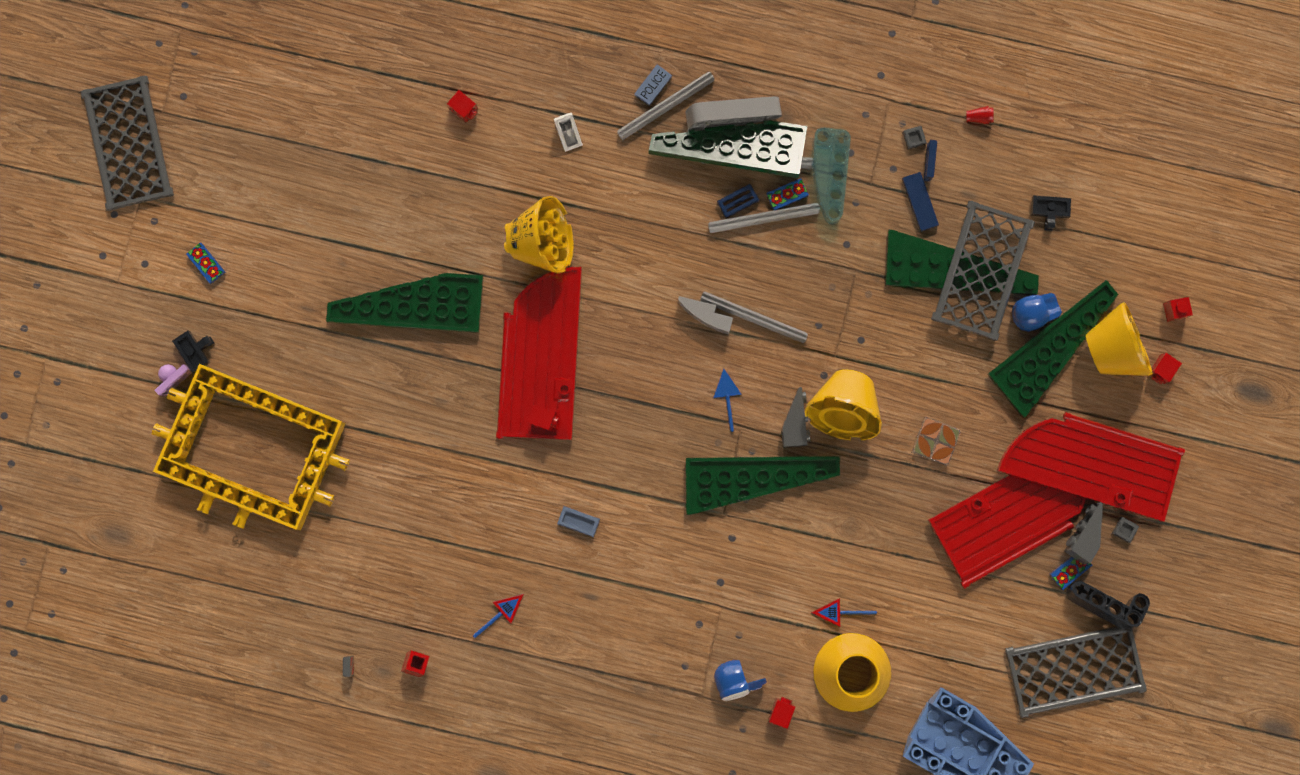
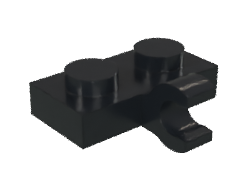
[1031,195,1071,231]
[172,330,214,373]

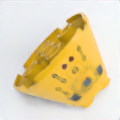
[504,196,574,273]

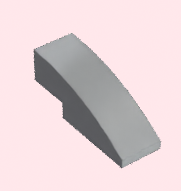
[678,296,733,334]

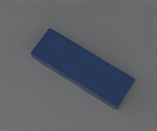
[902,172,939,232]

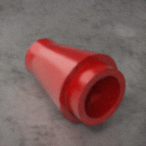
[966,106,994,125]

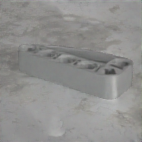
[685,96,782,131]

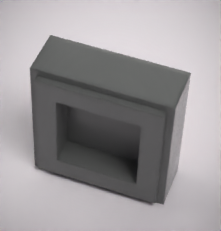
[902,126,927,150]
[1111,517,1139,543]
[343,656,354,677]

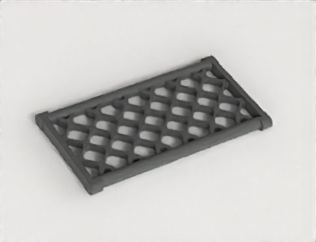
[80,76,174,211]
[931,200,1035,341]
[1005,622,1147,718]

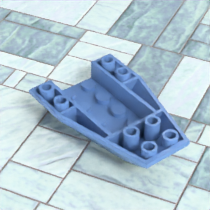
[903,687,1034,775]

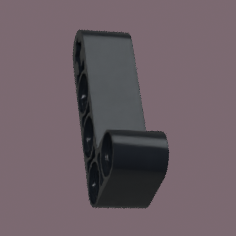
[1066,581,1150,632]

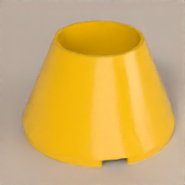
[1086,302,1153,376]
[805,370,882,441]
[813,633,891,712]

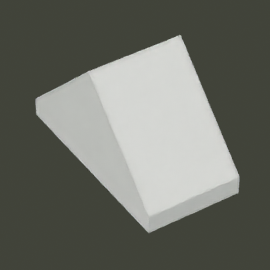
[554,112,583,152]

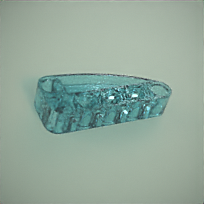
[812,127,851,224]

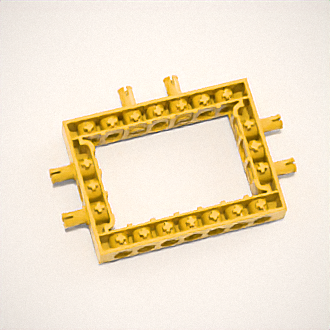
[151,364,350,530]

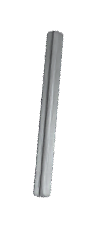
[617,72,714,140]
[708,203,820,233]
[700,292,808,343]

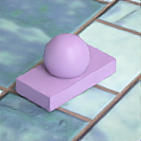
[155,364,192,397]

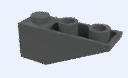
[781,387,810,448]
[1064,502,1103,564]

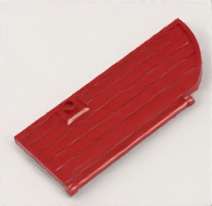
[496,267,582,440]
[997,412,1185,522]
[928,475,1086,589]

